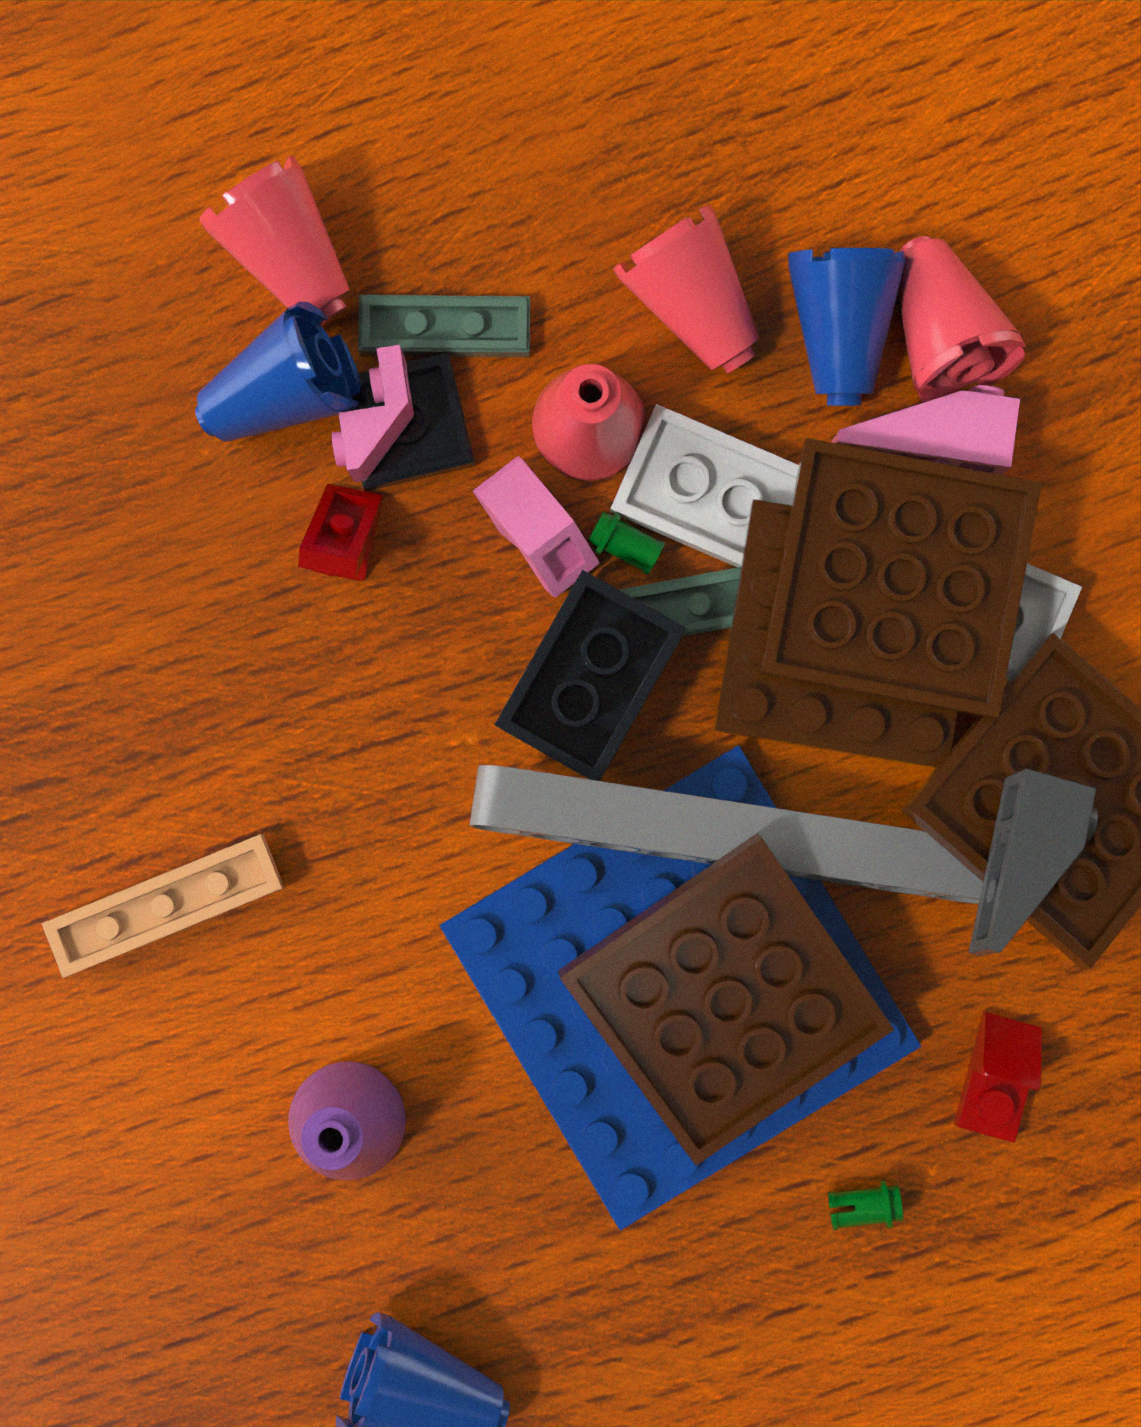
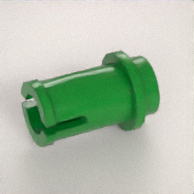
[588,511,665,575]
[827,1180,904,1231]

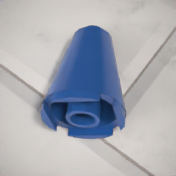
[788,248,905,406]
[195,301,361,442]
[336,1312,510,1427]

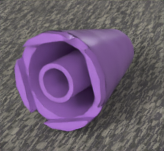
[288,1061,406,1180]

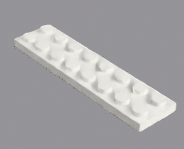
[610,404,1082,684]

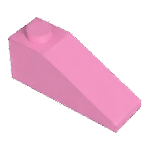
[832,385,1020,475]

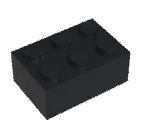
[494,569,686,781]

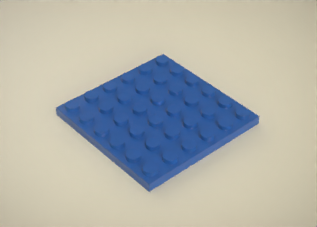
[439,745,922,1231]

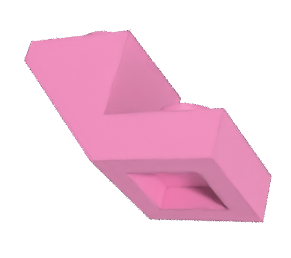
[332,345,414,482]
[473,456,600,598]

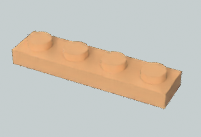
[42,834,285,978]

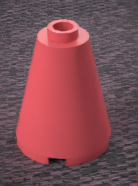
[199,155,350,325]
[613,203,760,373]
[898,236,1026,402]
[532,364,646,481]

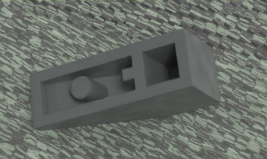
[968,769,1098,956]

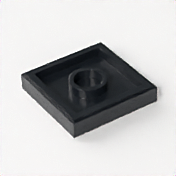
[350,352,476,492]

